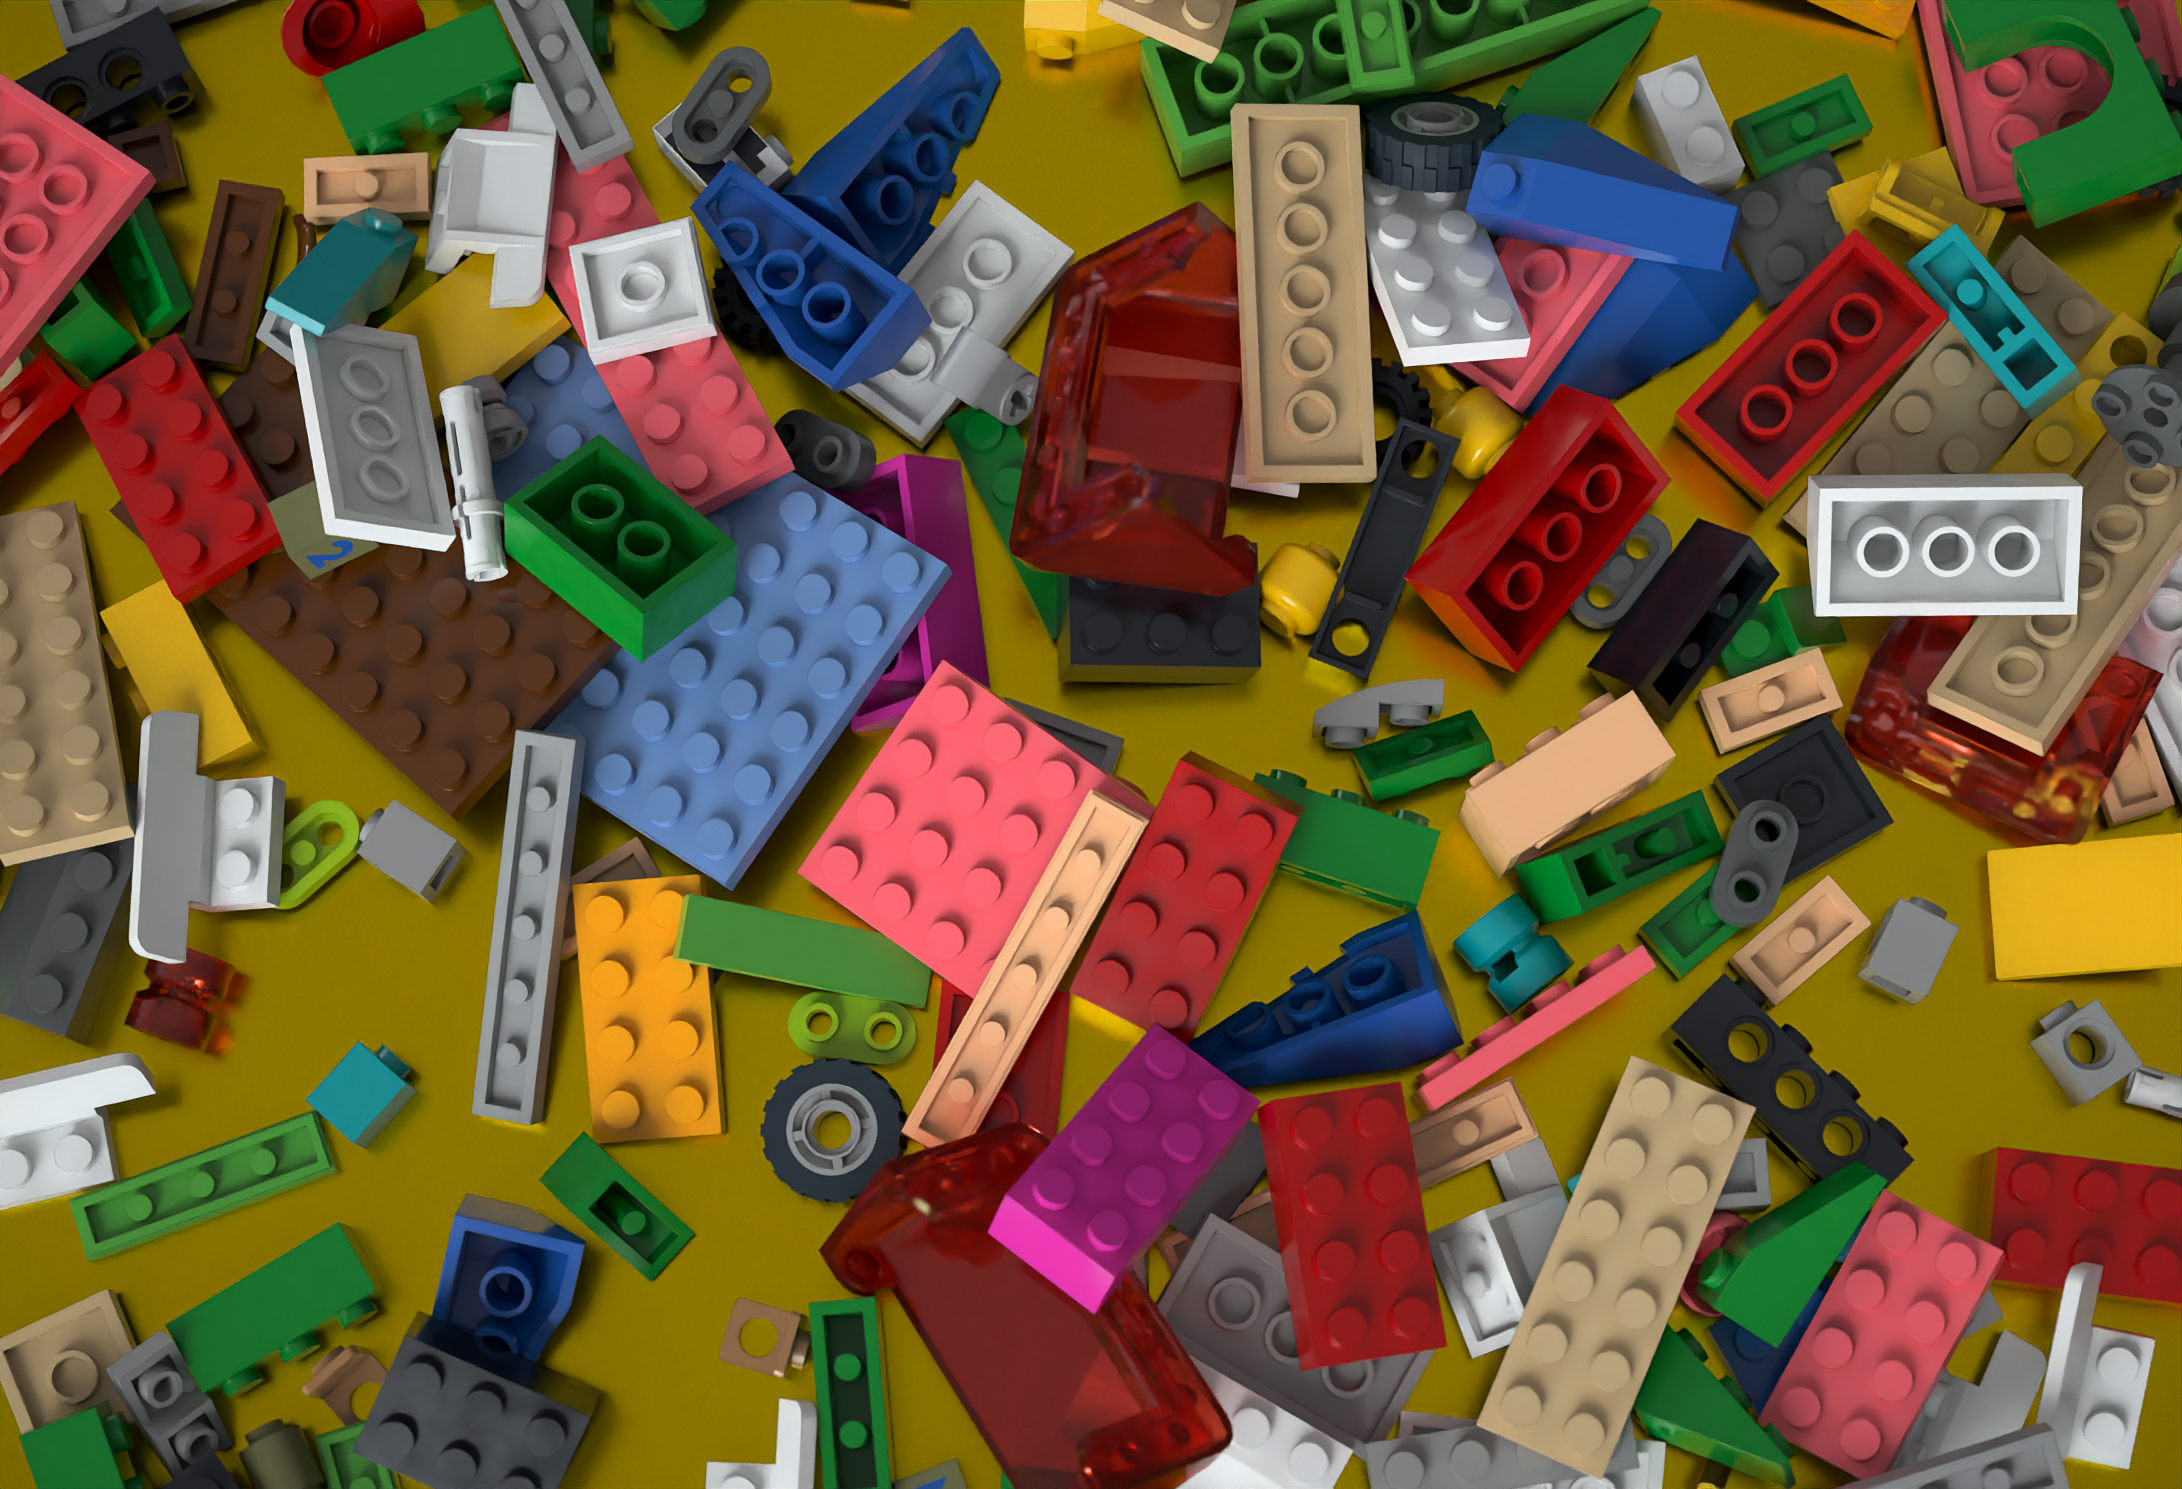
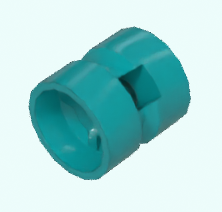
[1452,892,1575,1015]

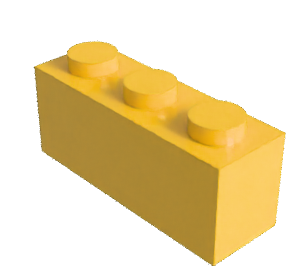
[99,579,266,780]

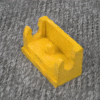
[1855,157,2006,259]

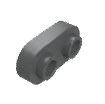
[672,47,772,164]
[774,409,876,495]
[1570,513,1672,629]
[1709,800,1799,928]

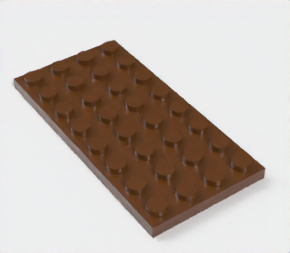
[110,346,621,823]

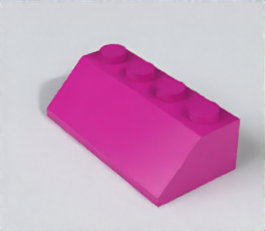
[822,453,991,732]

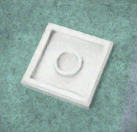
[569,216,718,365]

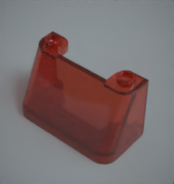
[1844,615,2164,846]

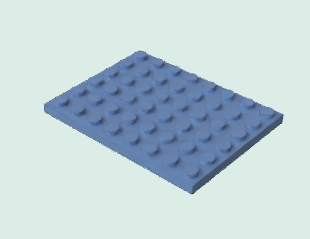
[447,335,952,891]

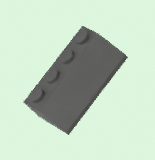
[0,781,138,1046]

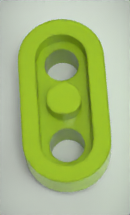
[273,800,363,909]
[788,991,918,1068]

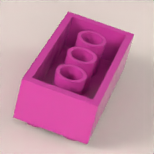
[987,1023,1261,1315]

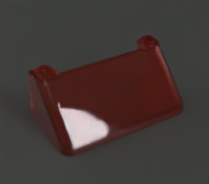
[1009,200,1257,597]
[818,1123,1233,1489]

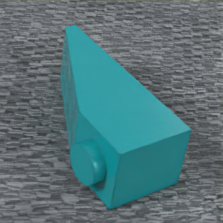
[264,208,419,337]
[1905,223,2083,421]

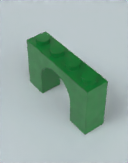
[1941,0,2182,229]

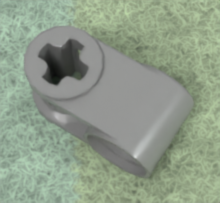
[930,326,1041,426]

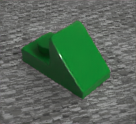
[1717,585,1847,681]

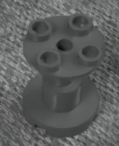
[2091,272,2182,469]

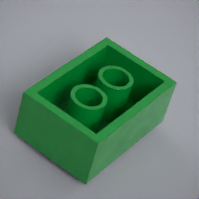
[504,434,738,663]

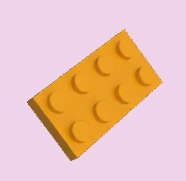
[572,873,726,1143]

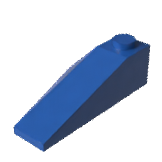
[690,160,932,392]
[432,1193,586,1362]

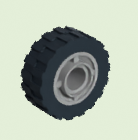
[1364,92,1504,193]
[760,1058,908,1203]

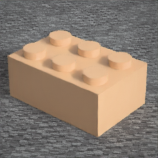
[1458,690,1676,880]

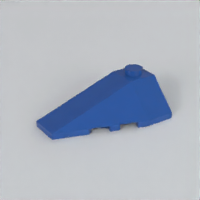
[779,27,1001,277]
[1465,113,1742,272]
[1523,249,1759,420]
[1189,910,1465,1088]

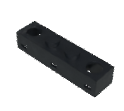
[1308,417,1461,679]

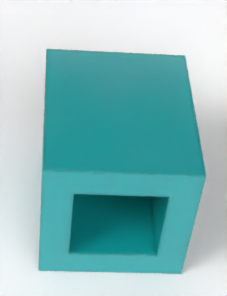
[306,1041,418,1149]

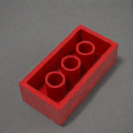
[1673,229,1949,509]
[1404,384,1672,673]
[1068,750,1307,1047]
[1257,1081,1448,1372]
[1975,1146,2182,1311]

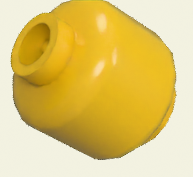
[1432,386,1524,479]
[1258,542,1345,638]

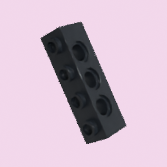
[14,6,206,142]
[1662,973,1914,1200]

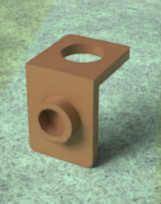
[719,1298,812,1381]
[301,1345,389,1426]

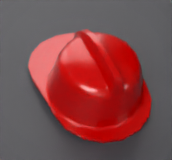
[280,0,426,77]

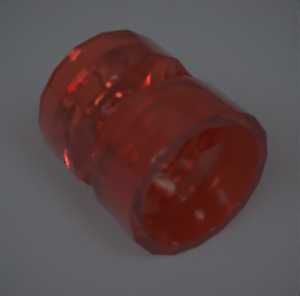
[123,948,236,1052]

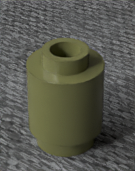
[238,1418,326,1489]

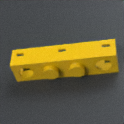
[1989,311,2165,476]

